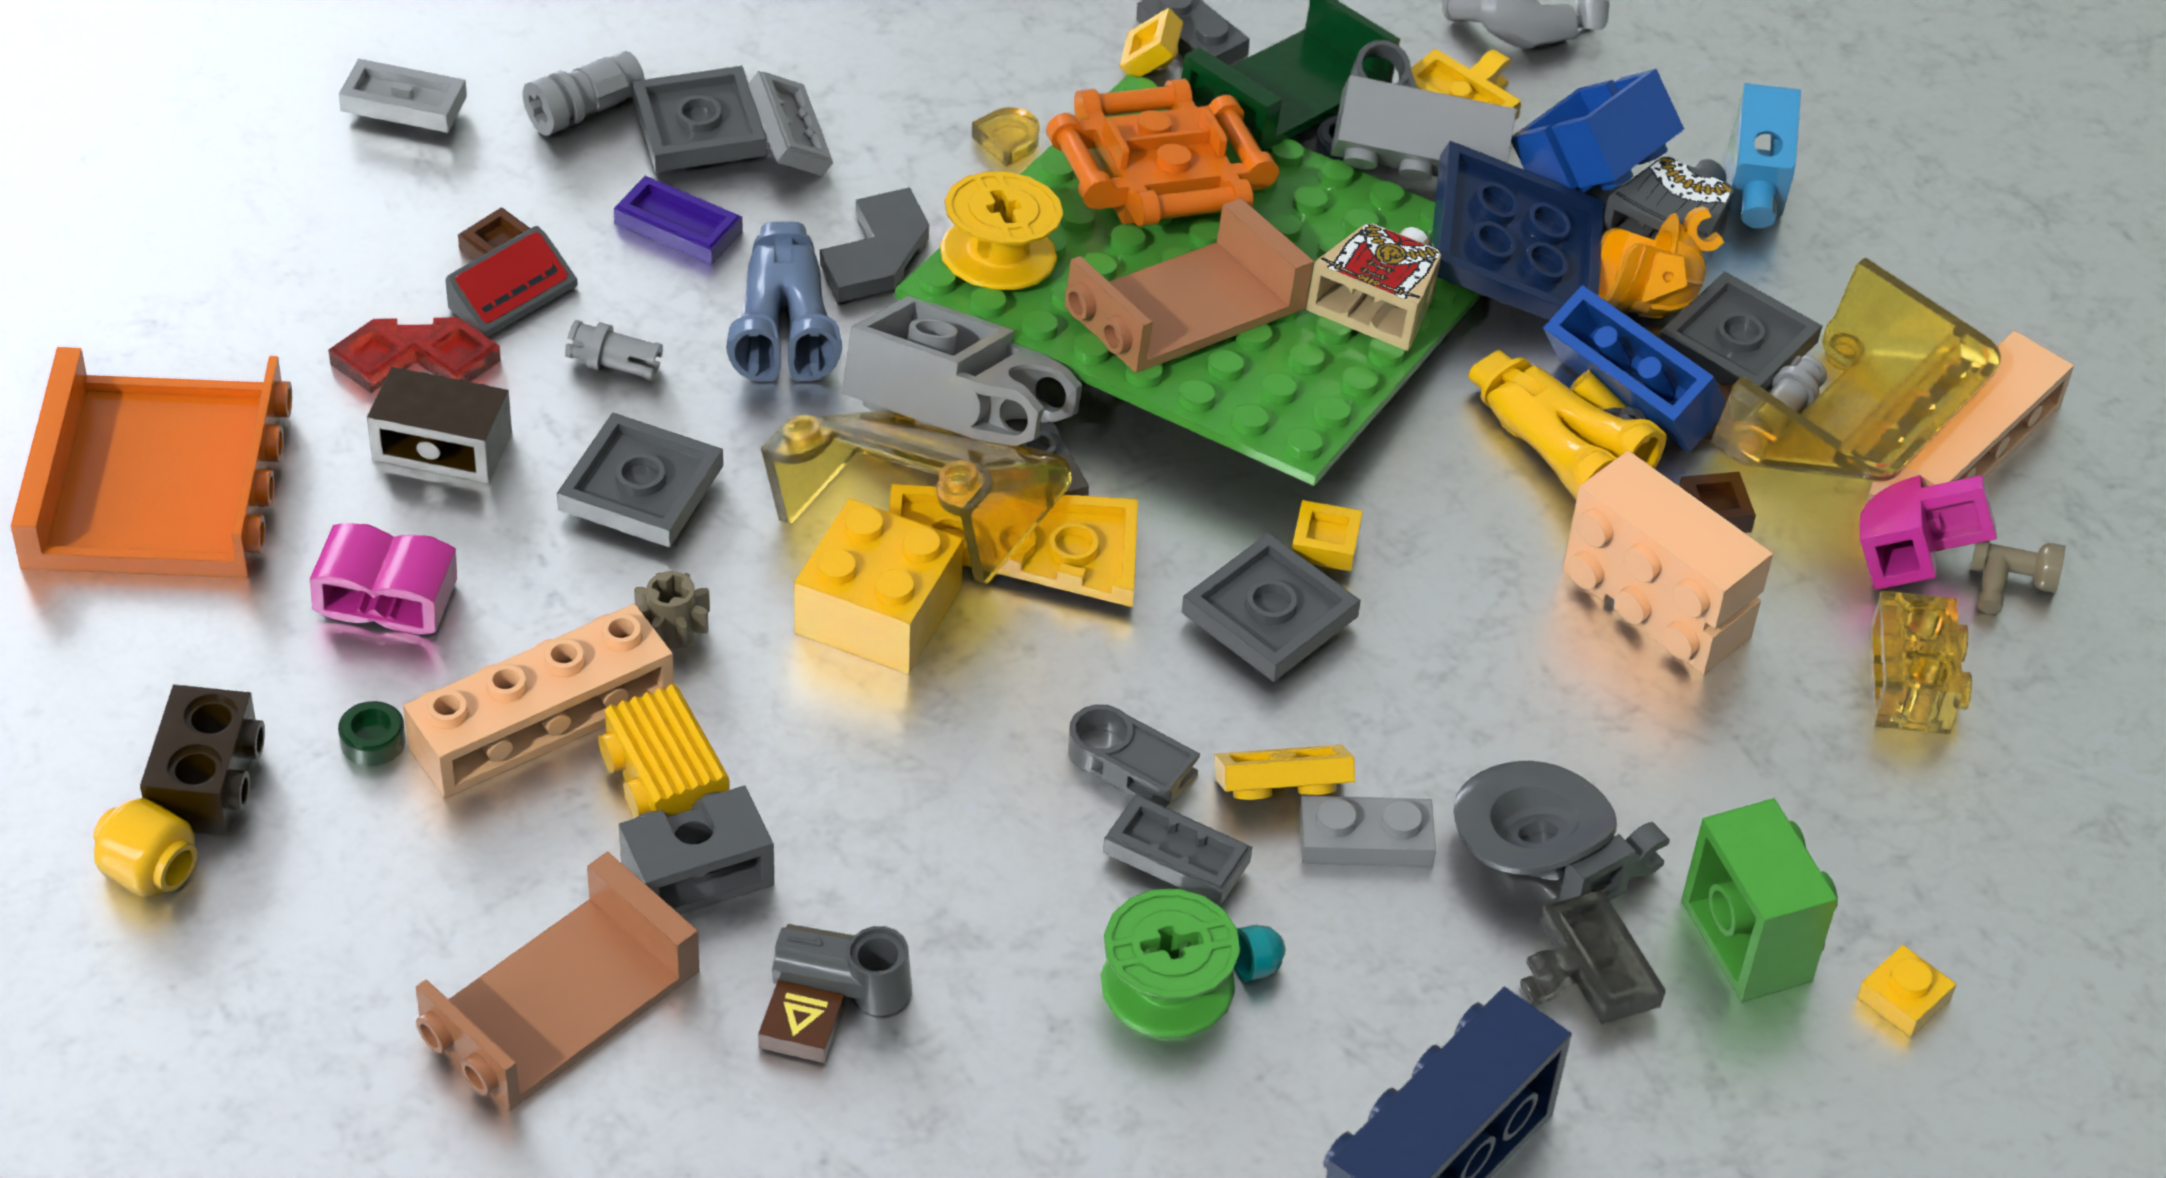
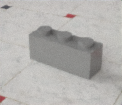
[1331,75,1517,181]

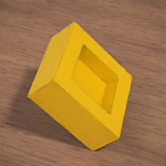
[1119,8,1183,77]
[1292,500,1363,572]
[1857,945,1957,1037]

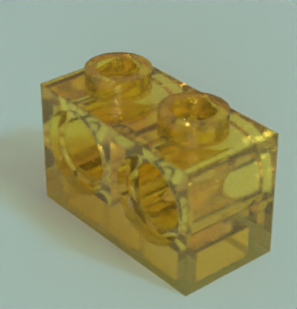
[1869,591,1972,734]

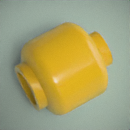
[93,797,197,898]

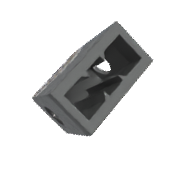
[1602,157,1734,268]

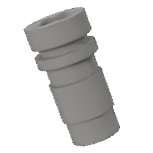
[523,51,645,136]

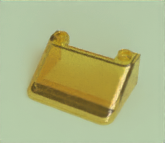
[1710,258,2001,481]
[761,411,1072,584]

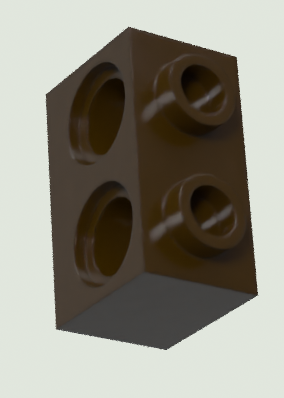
[140,684,265,836]

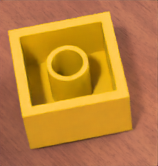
[794,498,963,674]

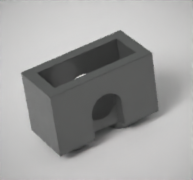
[619,785,775,914]

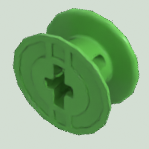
[1100,889,1240,1038]

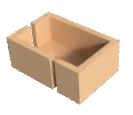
[1562,450,1773,675]

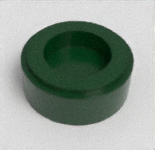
[338,701,406,766]

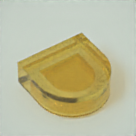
[972,107,1040,167]

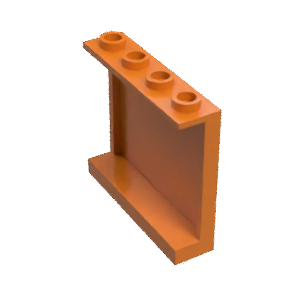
[10,347,292,578]

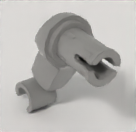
[1442,0,1610,49]

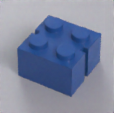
[1511,69,1684,193]

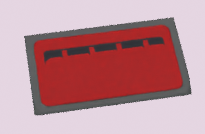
[445,226,578,339]

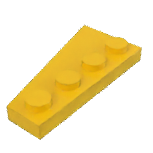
[889,484,1138,607]

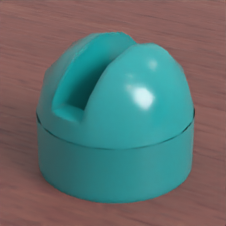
[1234,925,1286,982]

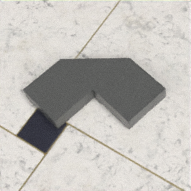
[820,187,929,303]

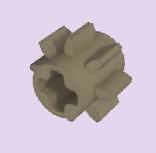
[634,571,710,649]

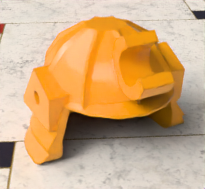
[1599,206,1724,319]

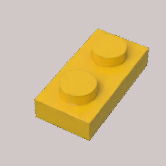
[1214,744,1355,800]

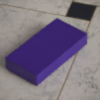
[613,175,743,265]

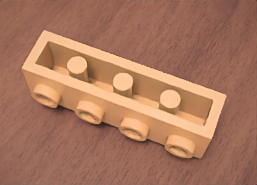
[403,603,674,799]

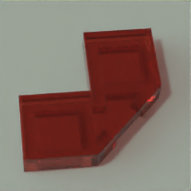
[328,317,501,393]

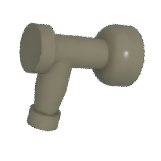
[1970,541,2066,614]

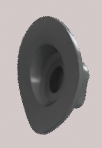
[1453,761,1617,880]

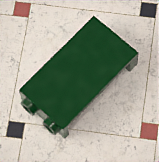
[1181,0,1400,151]

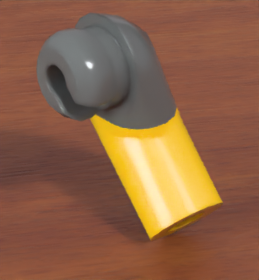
[1569,370,1647,420]

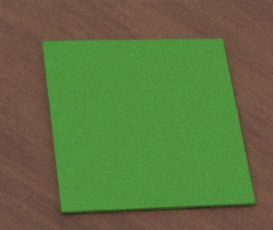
[895,74,1482,486]

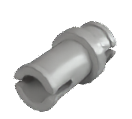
[565,320,663,381]
[1749,355,1827,439]

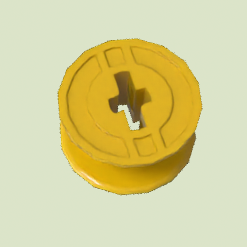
[940,172,1063,290]

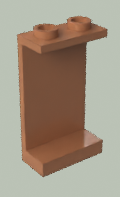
[1065,198,1314,373]
[415,851,700,1111]

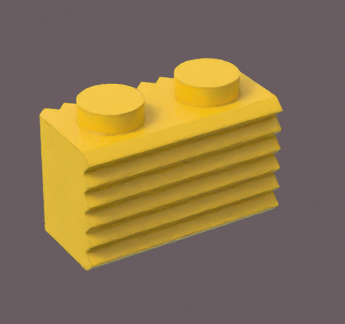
[598,683,730,818]

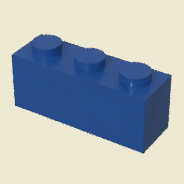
[1543,285,1729,453]

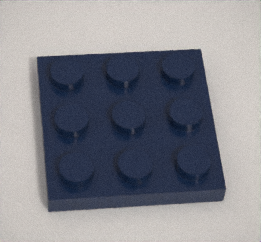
[1431,140,1604,321]

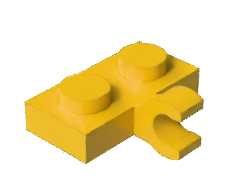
[1411,48,1521,120]

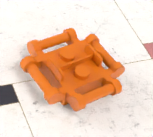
[1046,79,1279,227]

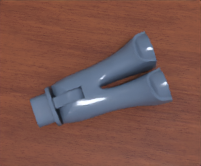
[726,222,842,382]

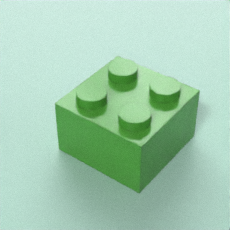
[1681,798,1838,1002]

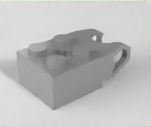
[842,296,1082,446]

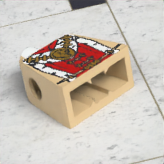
[1306,224,1441,351]

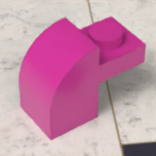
[1860,475,1997,590]

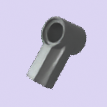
[772,924,912,1016]

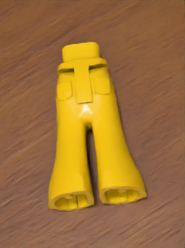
[1468,350,1666,500]

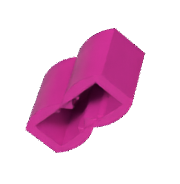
[310,523,457,635]

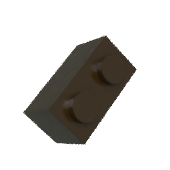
[367,367,512,484]

